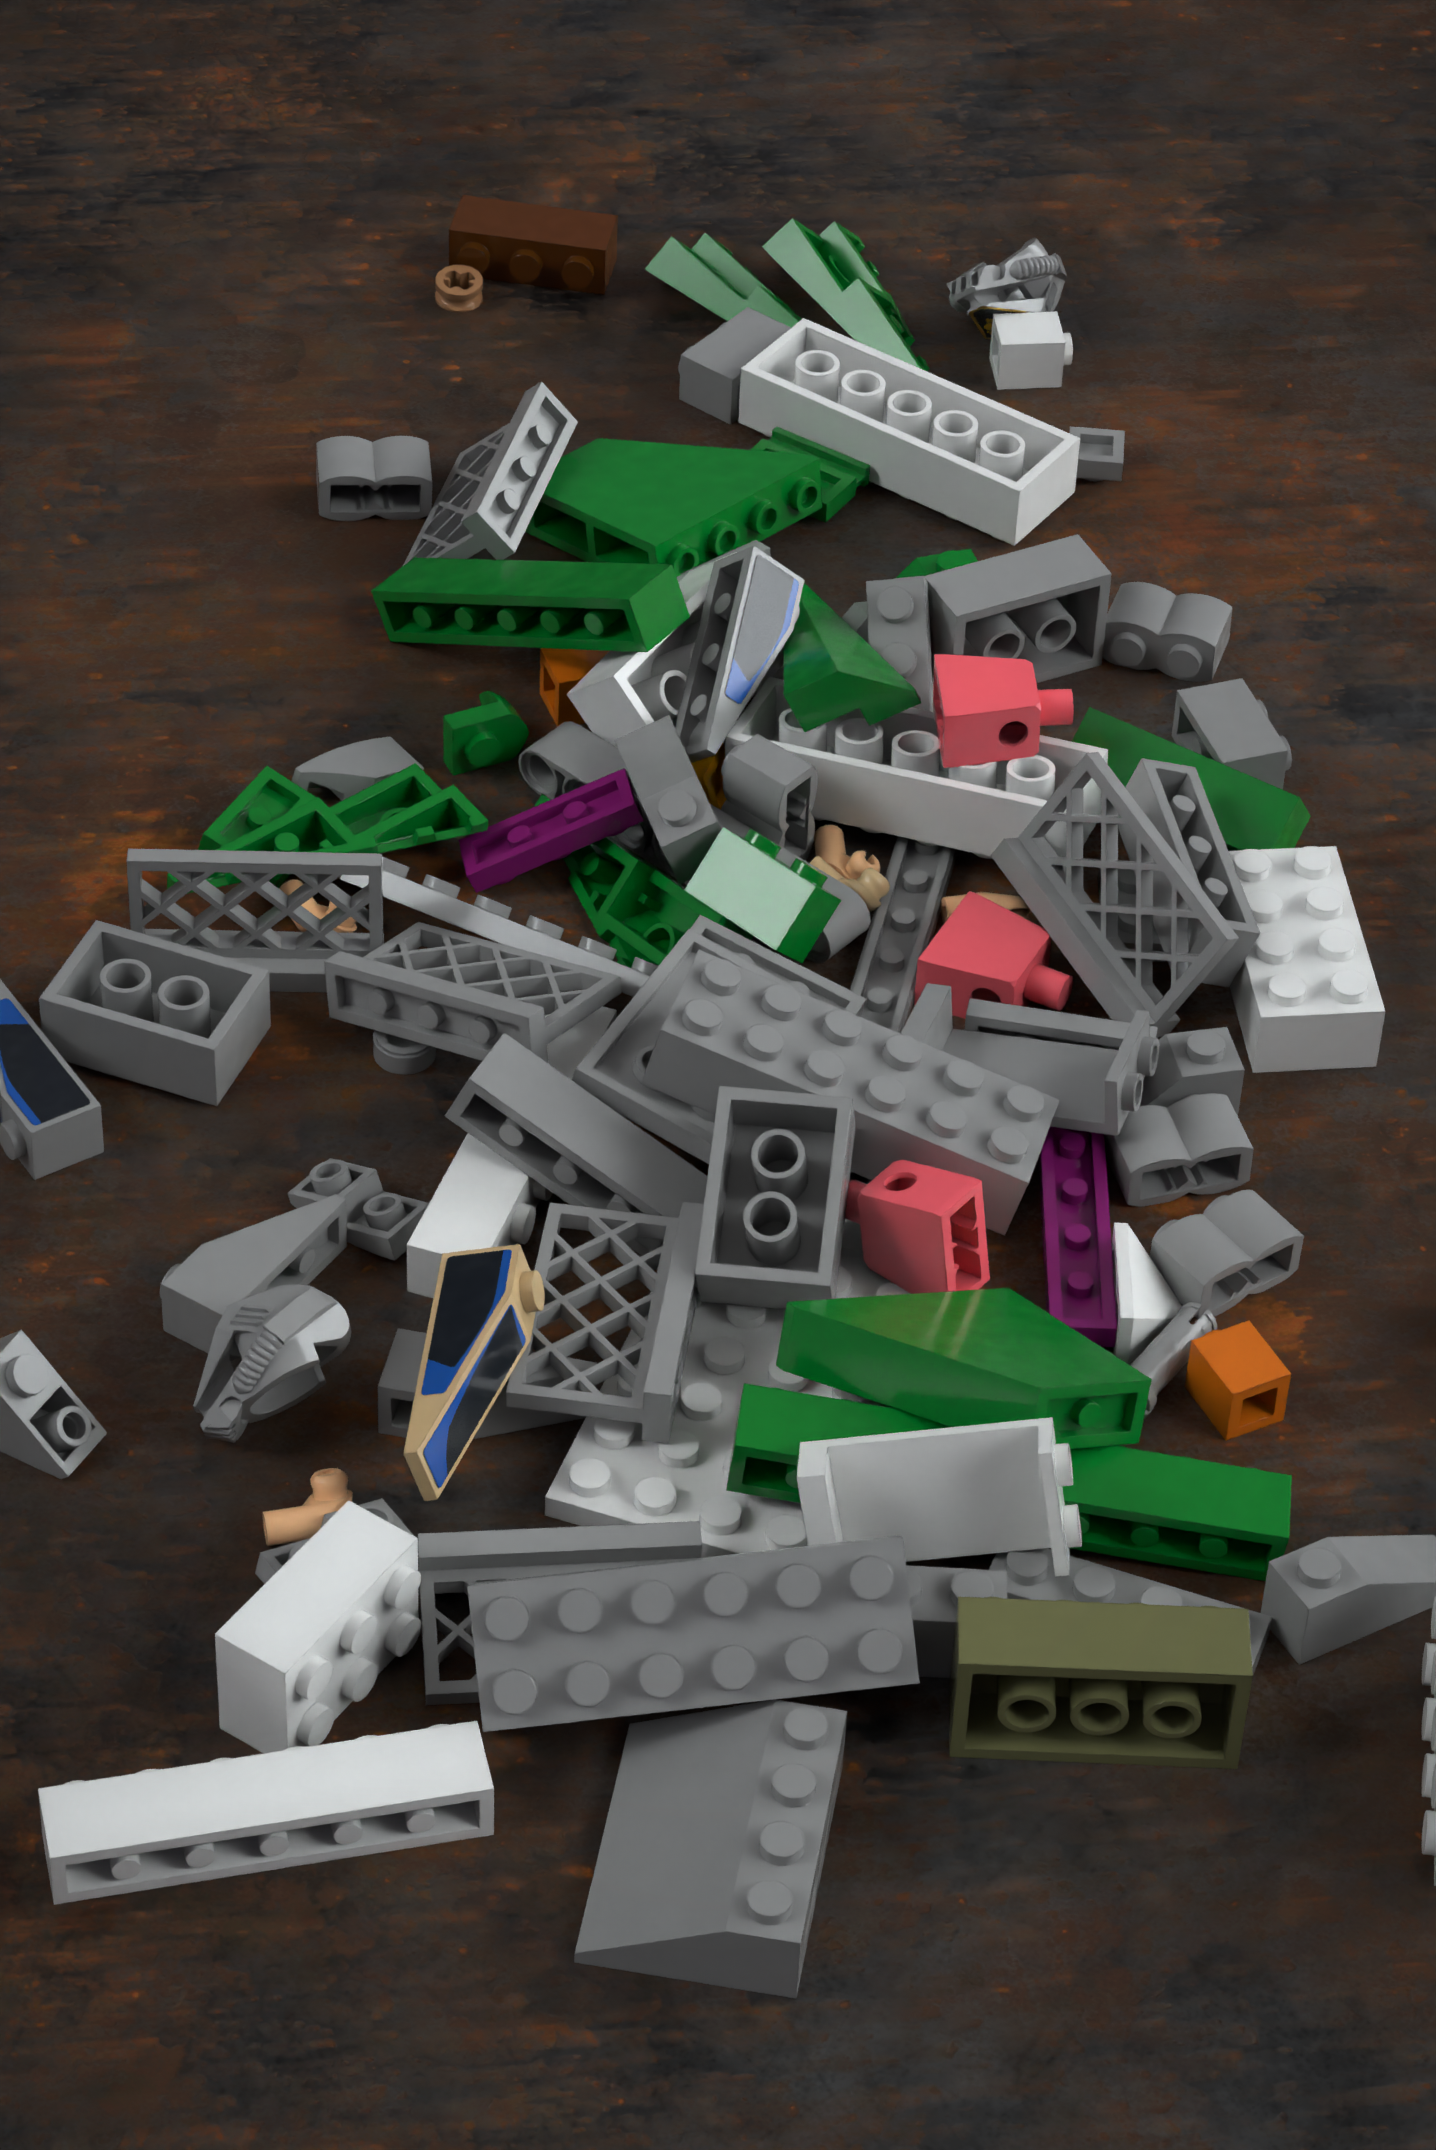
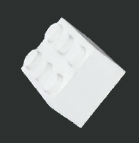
[215,1500,421,1753]

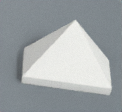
[1112,1223,1182,1364]

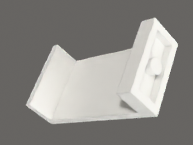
[797,1417,1082,1577]

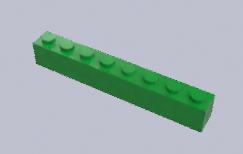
[726,1383,1292,1581]

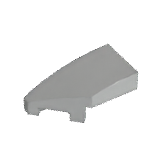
[291,737,424,801]

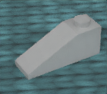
[614,715,721,884]
[160,1194,347,1353]
[1261,1535,1436,1665]

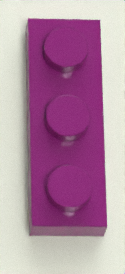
[458,768,644,893]

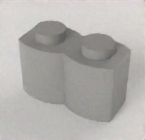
[316,436,432,521]
[1102,582,1232,682]
[721,734,818,860]
[1104,1093,1254,1207]
[1150,1190,1304,1319]

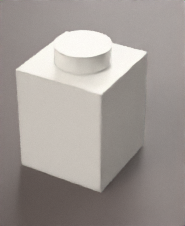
[989,311,1073,390]

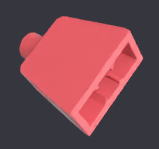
[932,654,1074,768]
[914,891,1073,1019]
[845,1159,990,1294]

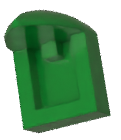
[443,691,529,775]

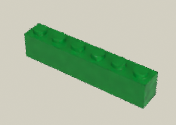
[371,557,690,652]

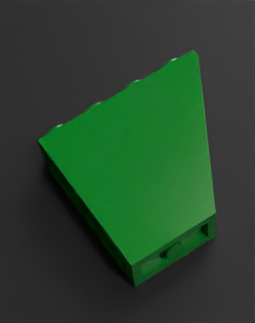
[525,438,823,577]
[776,1288,1152,1449]

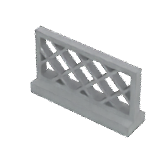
[403,381,578,566]
[990,752,1239,1038]
[127,849,384,993]
[324,922,621,1063]
[506,1202,704,1443]
[418,1521,702,1705]

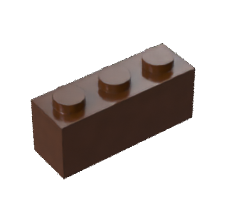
[449,195,618,295]

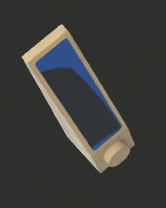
[403,1244,545,1501]

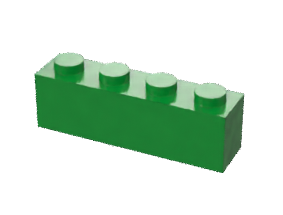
[1071,707,1311,851]

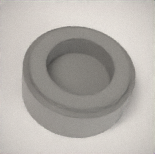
[373,1030,436,1075]

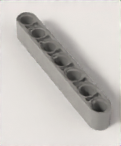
[518,721,871,963]

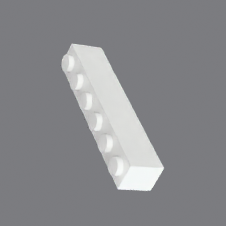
[407,994,617,1298]
[38,1721,494,1905]

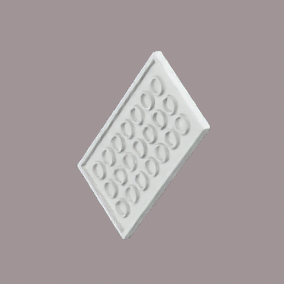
[545,1172,911,1558]

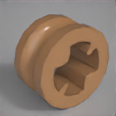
[435,265,483,312]

